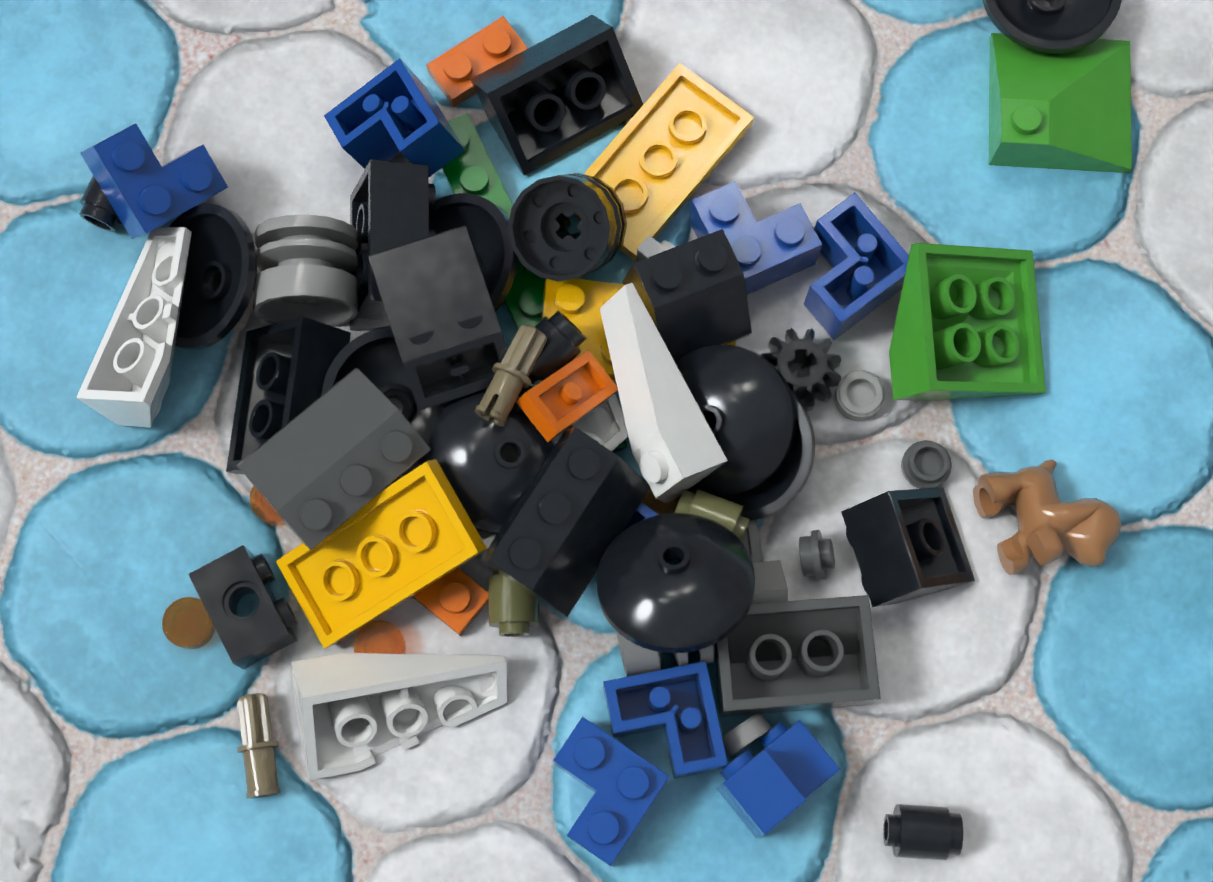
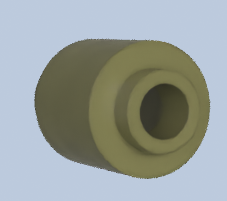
[675,489,750,542]
[488,569,539,637]

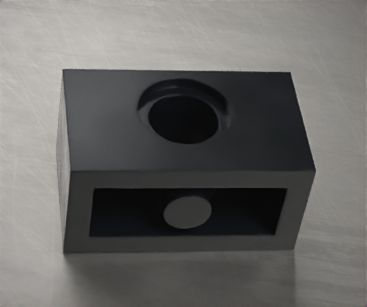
[188,545,298,669]

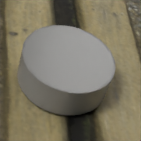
[834,370,885,421]
[722,713,772,757]

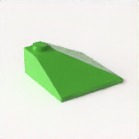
[989,33,1132,173]
[889,243,1046,401]

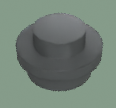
[901,440,952,489]
[799,530,835,580]

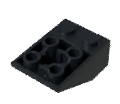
[368,225,507,411]

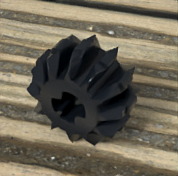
[761,328,841,412]

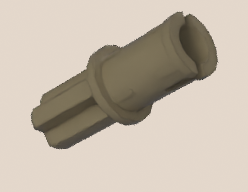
[475,325,547,427]
[237,693,281,799]

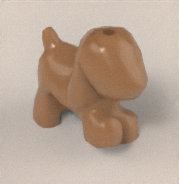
[973,459,1121,575]

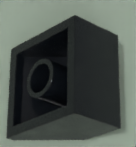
[622,229,752,363]
[841,487,975,607]

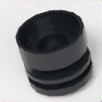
[508,173,627,281]

